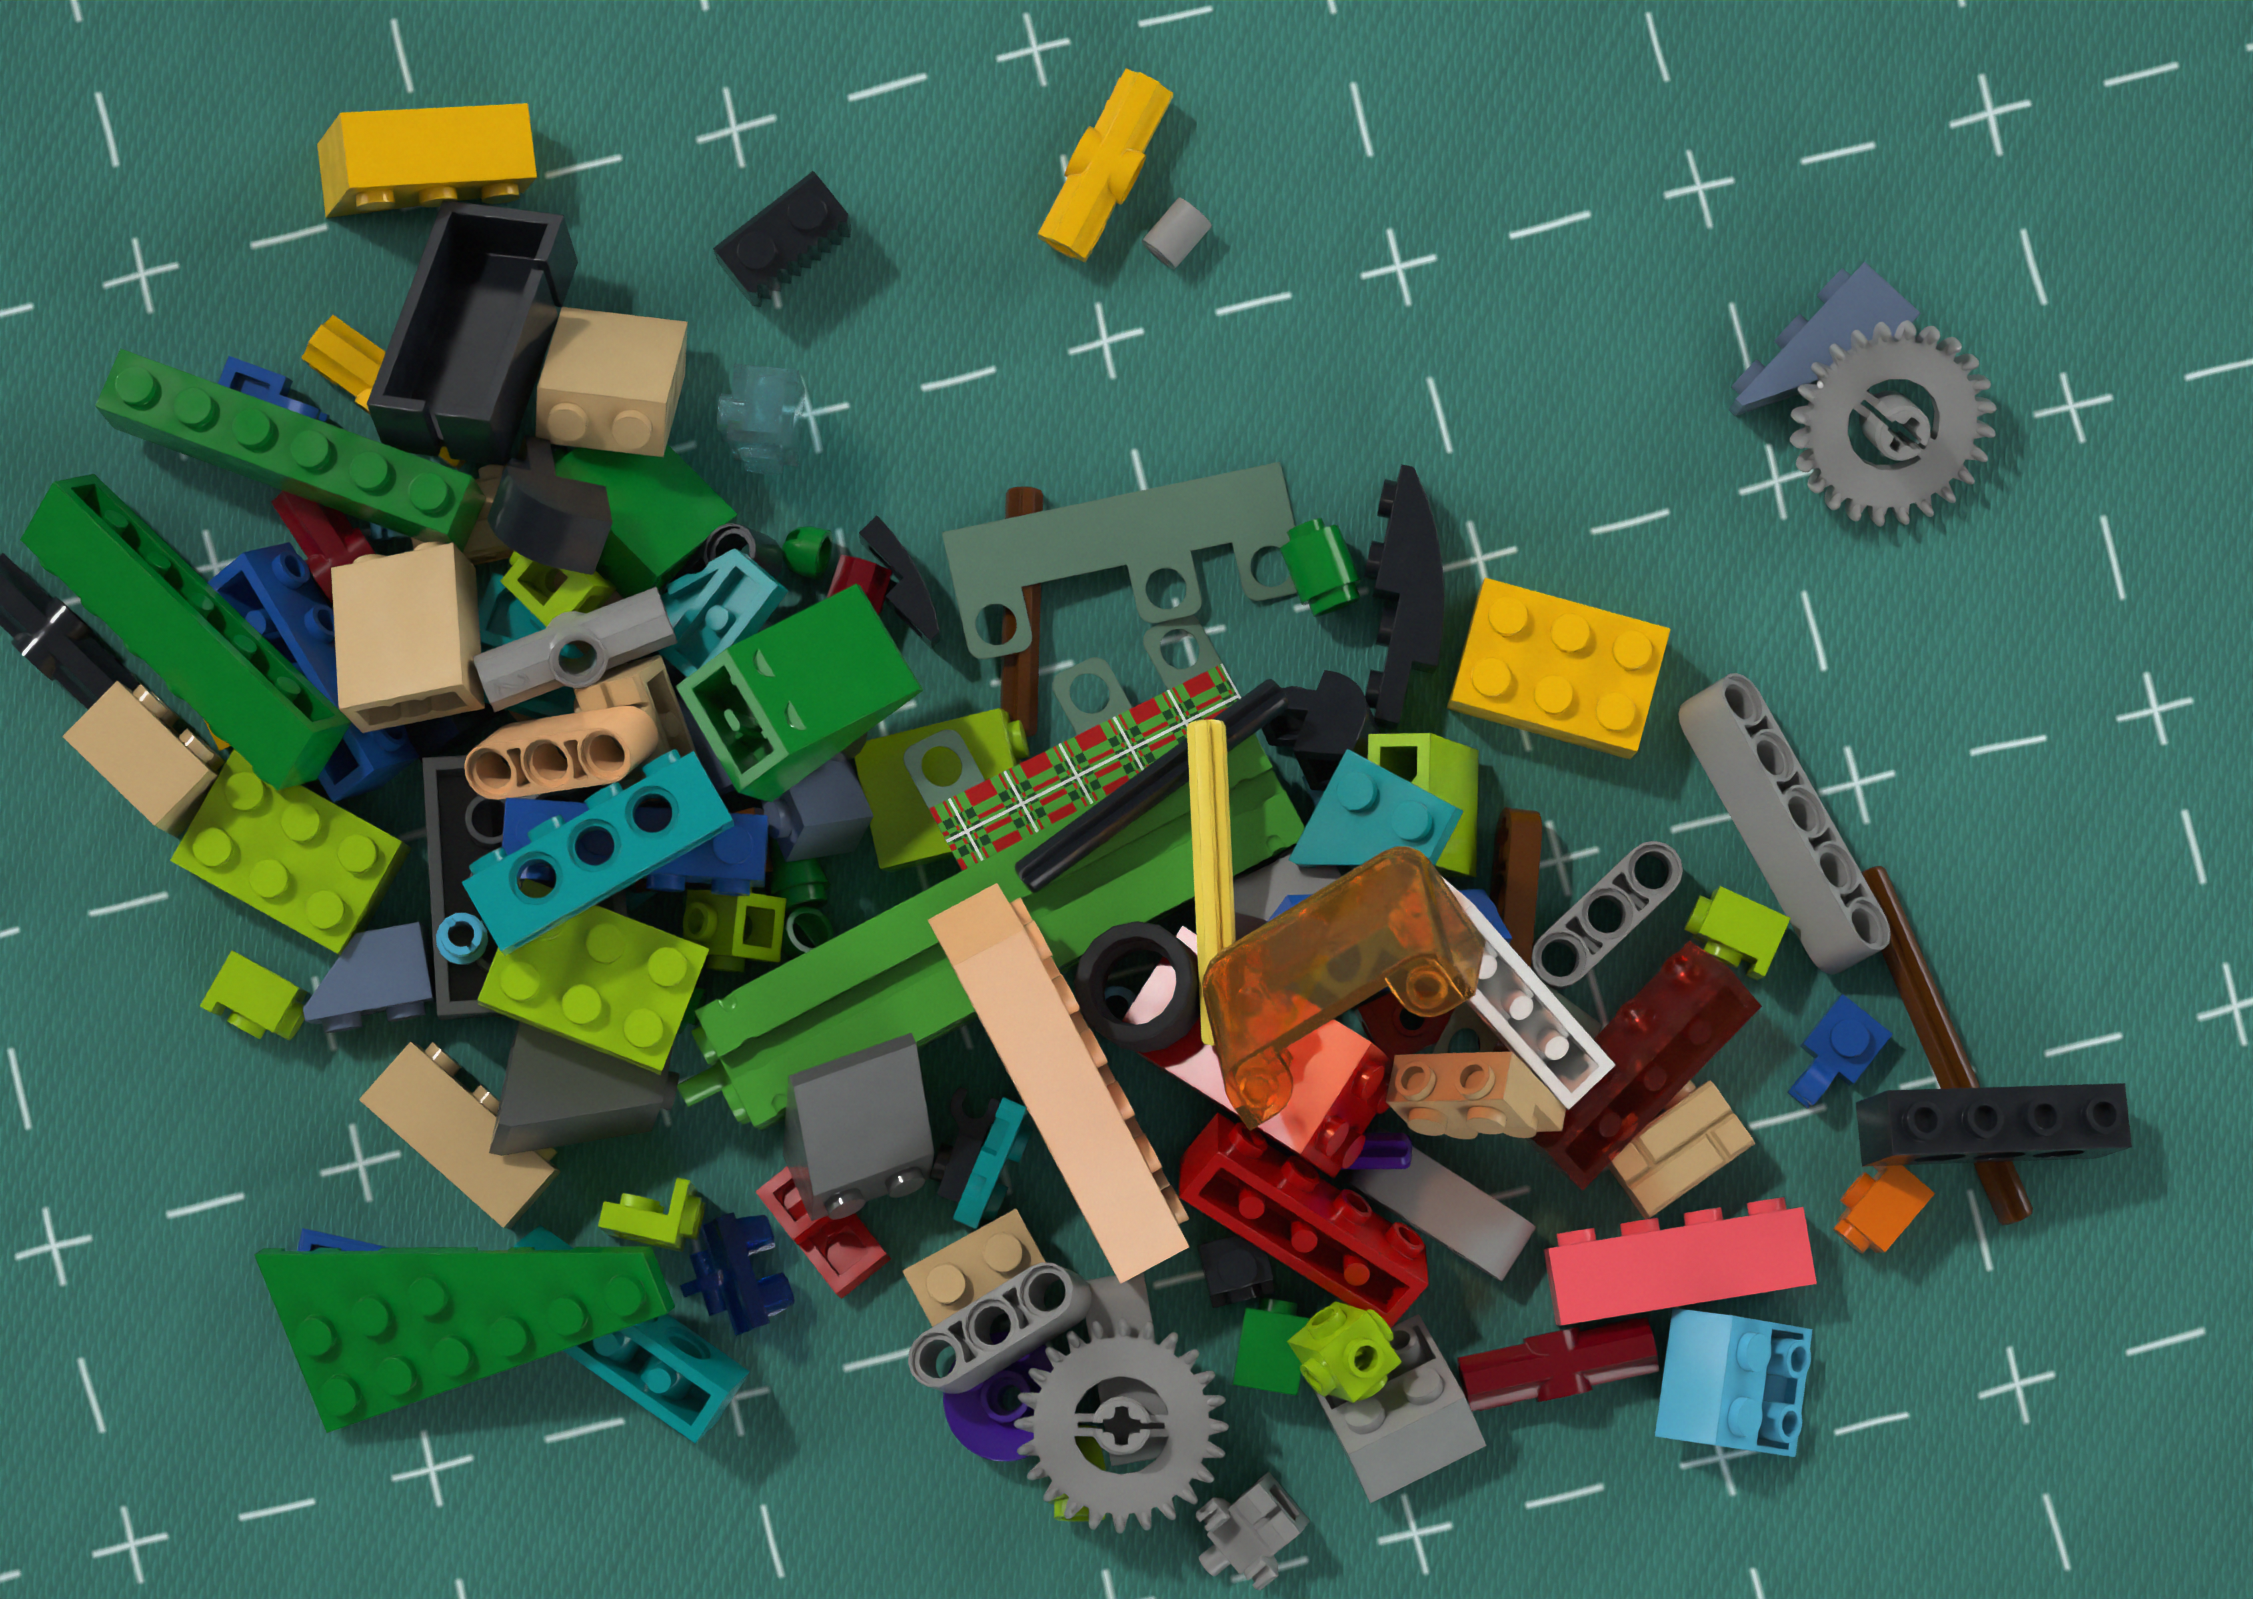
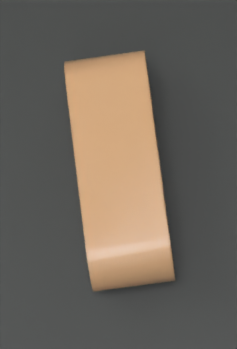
[464,706,658,800]

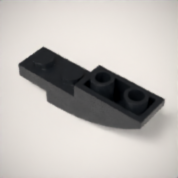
[1364,464,1444,730]

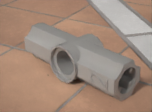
[473,587,678,712]

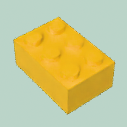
[1447,577,1671,760]

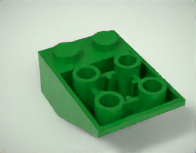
[676,584,923,802]

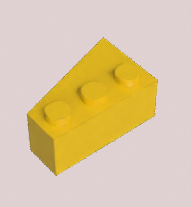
[317,103,537,218]

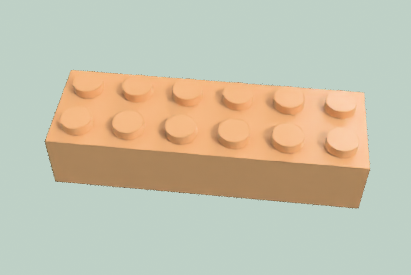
[928,883,1190,1284]

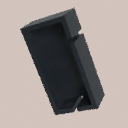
[367,200,578,466]

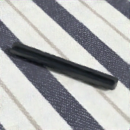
[1014,679,1289,893]

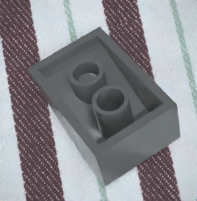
[783,1033,934,1221]

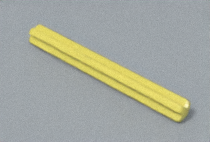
[1187,719,1241,1046]

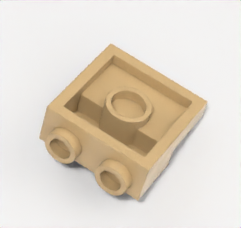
[1386,1051,1566,1139]

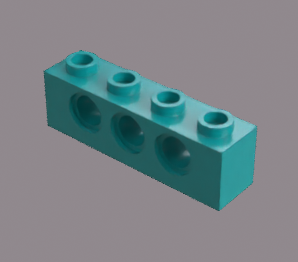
[462,749,734,956]
[514,1225,750,1443]

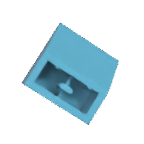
[1655,1308,1813,1457]

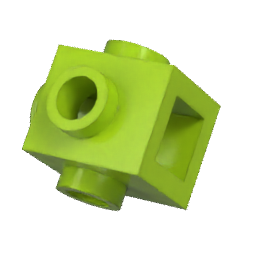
[683,887,786,973]
[1287,1301,1402,1403]

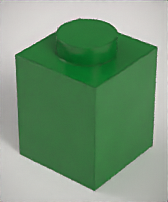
[1232,1297,1310,1396]

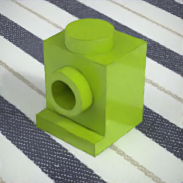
[500,551,617,627]
[1684,886,1791,981]
[200,950,308,1041]

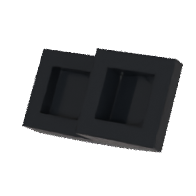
[859,515,940,649]

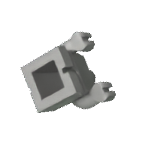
[1196,1472,1310,1590]

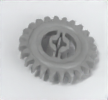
[1790,320,1997,527]
[1014,1317,1229,1534]

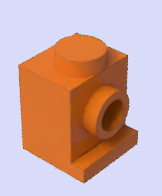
[1833,1165,1935,1254]

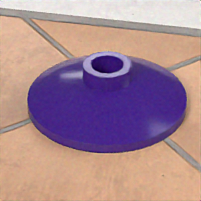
[943,1332,1054,1462]

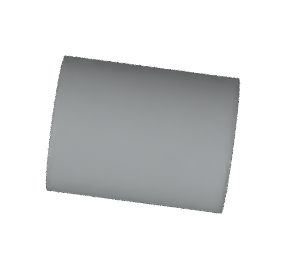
[1142,197,1212,270]

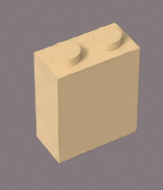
[536,307,688,457]
[331,542,485,733]

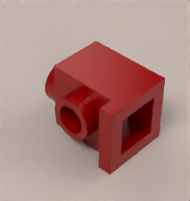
[1355,989,1456,1061]

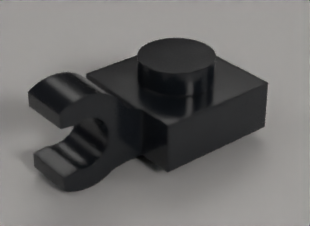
[930,1087,999,1203]

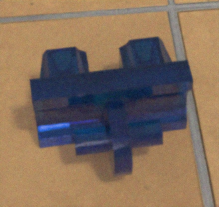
[680,1212,795,1336]

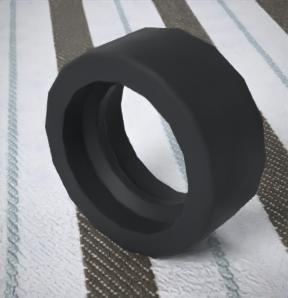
[1074,921,1200,1053]

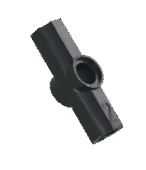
[0,553,141,710]

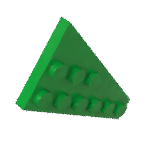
[254,1246,675,1433]

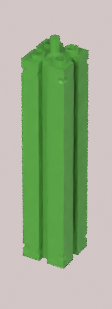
[677,733,1305,1132]

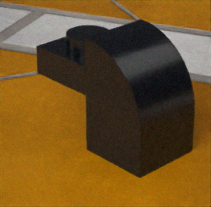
[487,435,613,575]
[1261,670,1381,791]

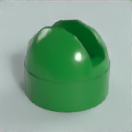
[781,526,833,580]
[781,907,833,960]

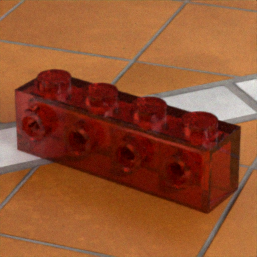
[1525,940,1762,1190]

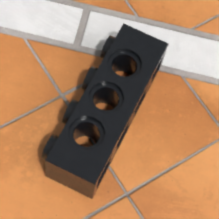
[1856,1083,2132,1167]

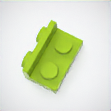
[598,1177,705,1252]

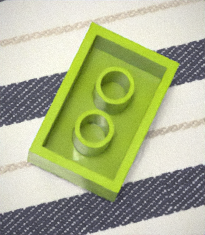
[170,749,412,955]
[477,878,709,1075]

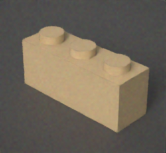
[359,1042,561,1229]

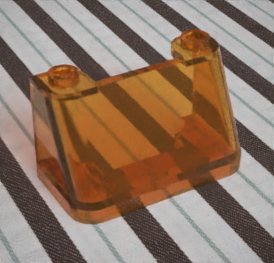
[1202,846,1486,1131]

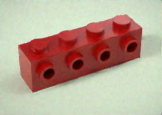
[1179,1113,1429,1329]

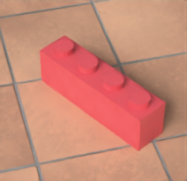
[1543,1197,1817,1325]

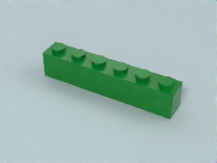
[95,348,486,553]
[20,474,352,791]

